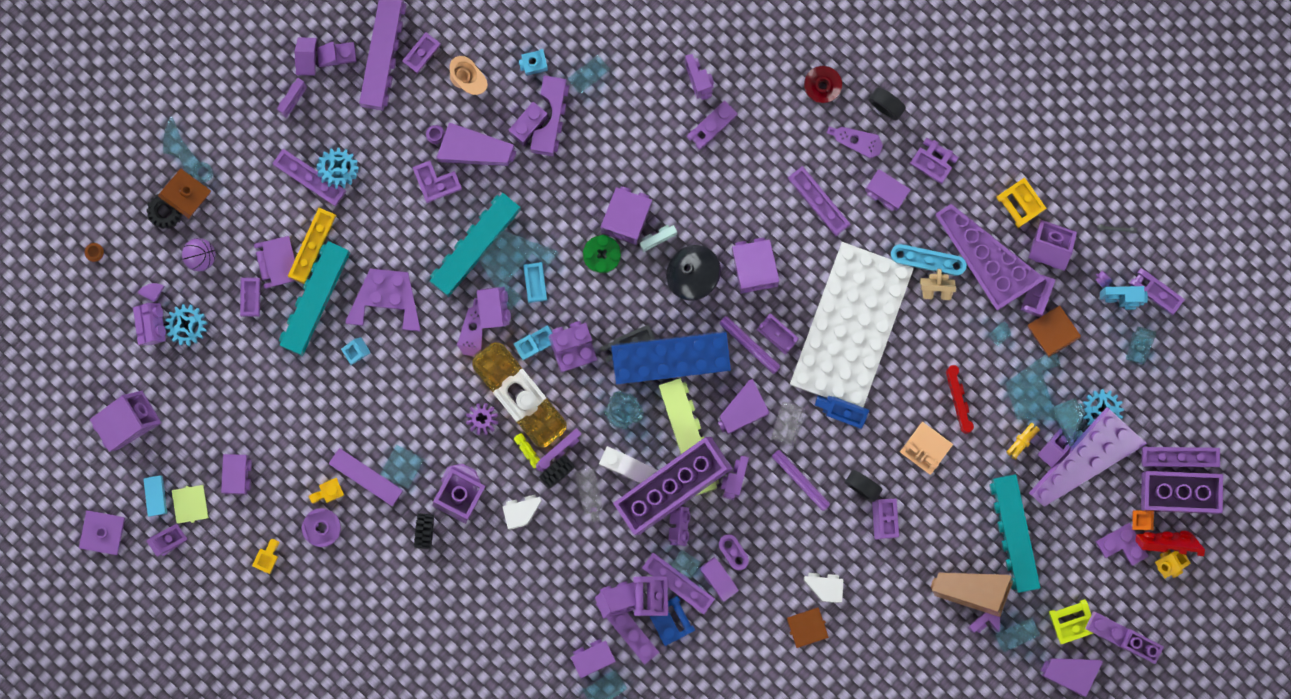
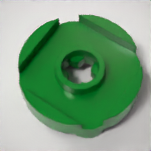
[583,235,621,273]

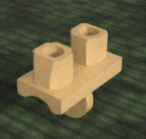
[920,269,956,300]

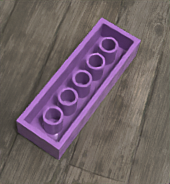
[613,437,733,535]

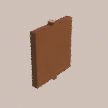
[787,607,829,648]

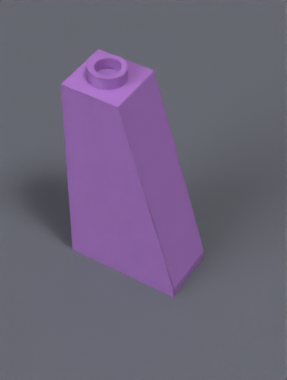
[436,122,517,166]

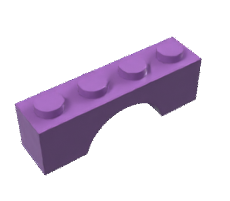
[530,75,570,156]

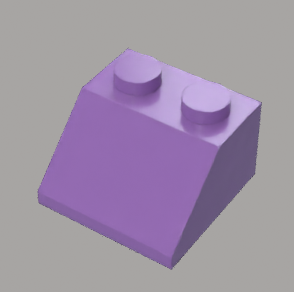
[1028,220,1077,271]
[432,468,485,524]

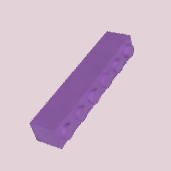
[359,0,407,111]

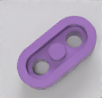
[719,535,749,571]

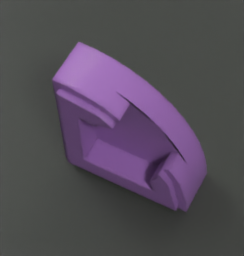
[138,283,165,303]

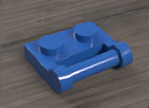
[649,596,695,646]

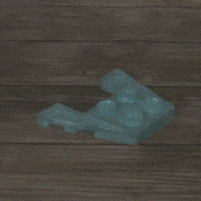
[478,231,559,310]
[1005,353,1078,422]

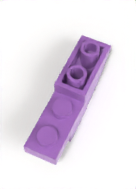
[1085,612,1164,664]

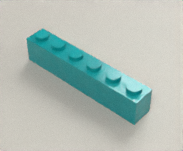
[430,193,521,298]
[279,241,350,357]
[989,474,1041,593]

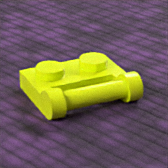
[1049,599,1094,645]

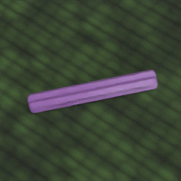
[720,316,780,374]
[772,450,830,511]

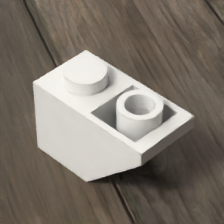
[502,495,542,530]
[803,573,843,603]

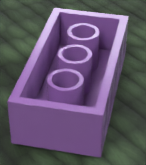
[1141,471,1223,514]

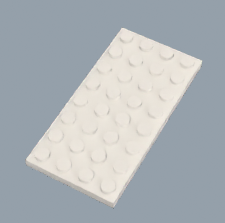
[790,242,914,407]

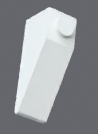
[599,446,658,483]

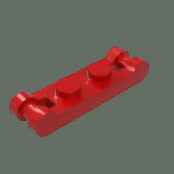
[946,365,974,434]

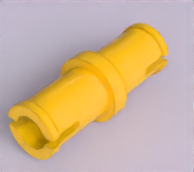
[1006,423,1040,460]

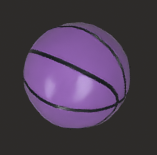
[182,238,216,271]

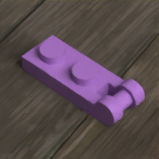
[686,100,738,150]
[1129,268,1185,315]
[536,428,581,472]

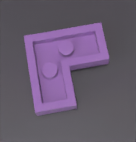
[412,161,462,203]
[1095,523,1149,566]

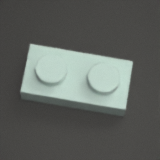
[640,225,677,252]

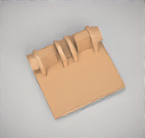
[900,421,953,475]

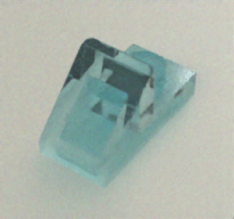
[1125,326,1156,365]

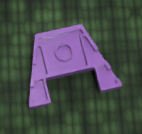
[346,269,420,332]

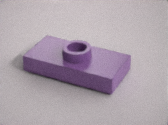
[240,278,261,317]

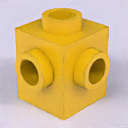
[1155,549,1191,579]

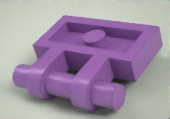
[909,137,959,185]

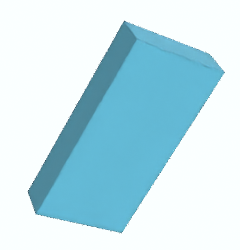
[523,262,547,303]

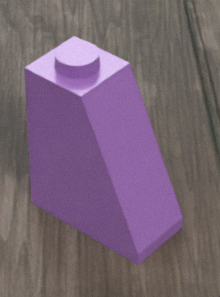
[718,379,769,435]
[1041,658,1102,697]

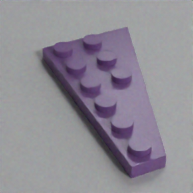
[935,204,1046,311]
[1029,407,1147,507]

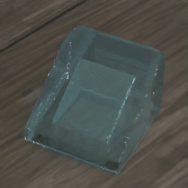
[989,322,1011,346]

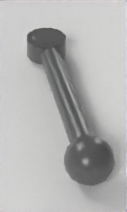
[1097,224,1137,234]

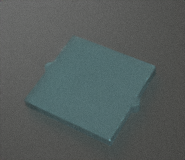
[381,445,424,489]

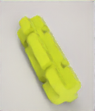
[514,433,540,468]

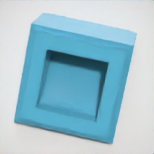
[341,337,371,365]

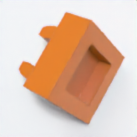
[1132,510,1154,530]

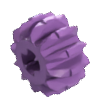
[466,403,498,435]

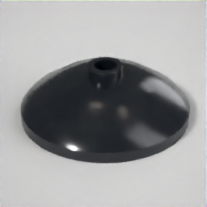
[666,245,721,301]

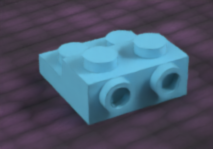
[1100,286,1148,310]

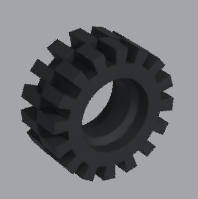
[146,194,183,229]
[539,455,575,489]
[414,513,434,549]

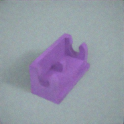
[1020,274,1055,317]
[757,313,799,355]
[872,499,899,540]

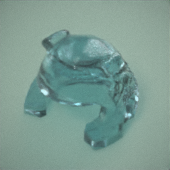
[604,391,644,429]

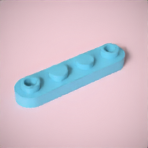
[891,244,967,276]

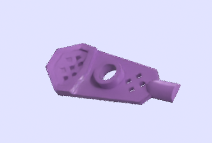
[827,126,883,158]
[457,298,483,356]

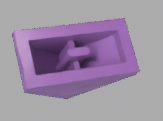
[295,37,317,76]

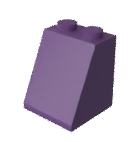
[601,186,652,245]
[732,238,779,294]
[90,391,162,452]

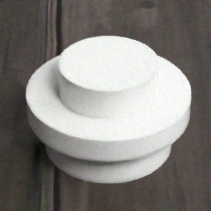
[516,391,536,410]

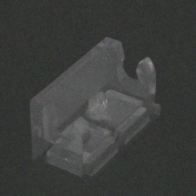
[771,402,805,447]

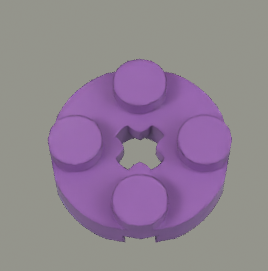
[302,508,341,547]

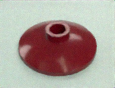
[804,66,842,103]

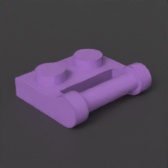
[633,577,668,616]

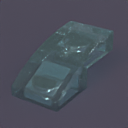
[568,55,611,93]

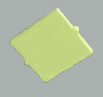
[172,485,209,524]

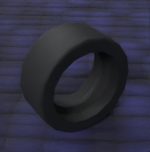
[868,87,906,120]
[844,470,883,502]

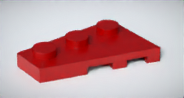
[1135,531,1205,556]

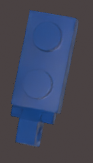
[815,395,869,429]

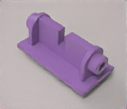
[668,506,690,546]

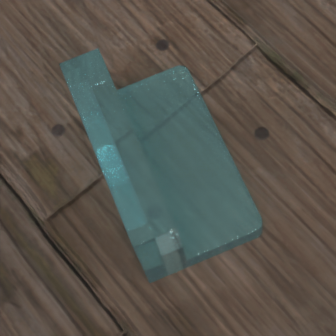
[583,670,628,699]

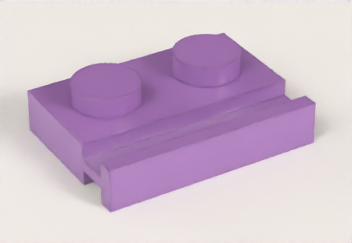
[277,78,307,119]

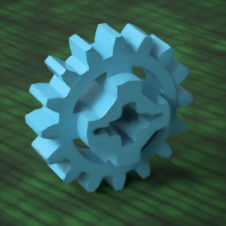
[317,148,359,189]
[165,304,208,346]
[1081,389,1124,426]

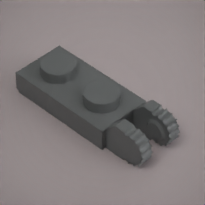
[600,324,656,362]

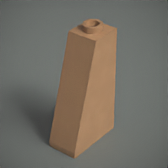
[931,573,1013,617]

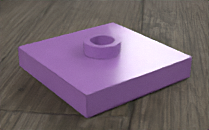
[79,510,125,555]

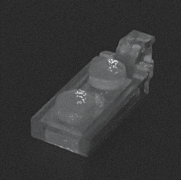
[575,467,602,523]

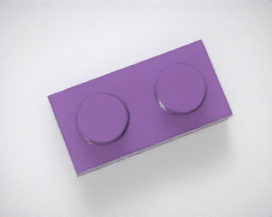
[402,32,441,74]

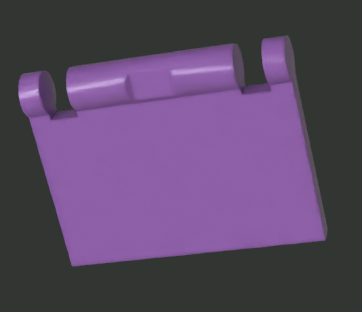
[254,236,295,289]

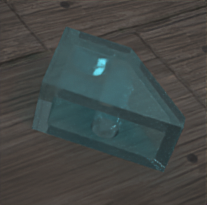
[1054,398,1085,446]
[995,617,1040,652]

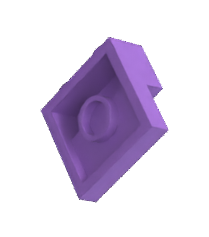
[685,53,714,100]
[548,321,598,373]
[721,456,749,500]

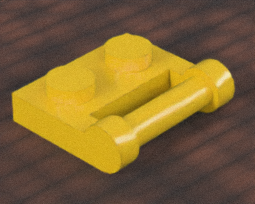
[996,177,1047,228]

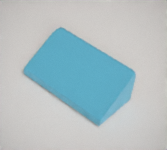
[144,475,167,517]

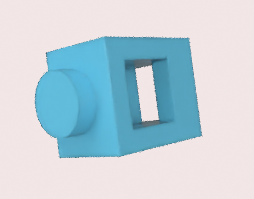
[519,49,548,76]

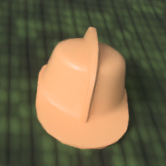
[449,56,488,95]

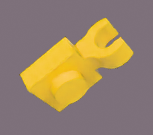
[309,478,345,504]
[252,539,280,574]

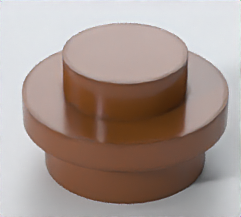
[84,243,104,262]

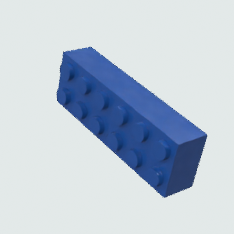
[611,331,731,385]

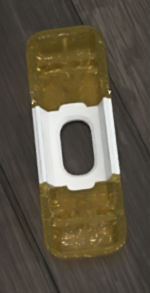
[472,342,567,448]

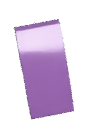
[699,557,739,602]

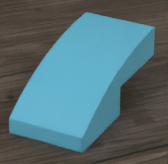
[514,325,553,360]

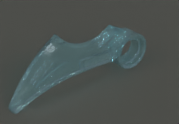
[163,117,213,182]

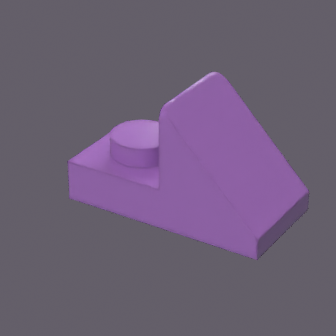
[317,42,357,67]
[146,524,188,557]
[967,612,1000,633]

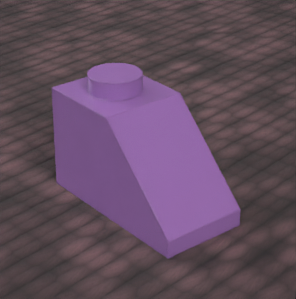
[1037,424,1079,468]

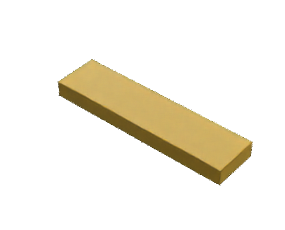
[288,207,336,284]

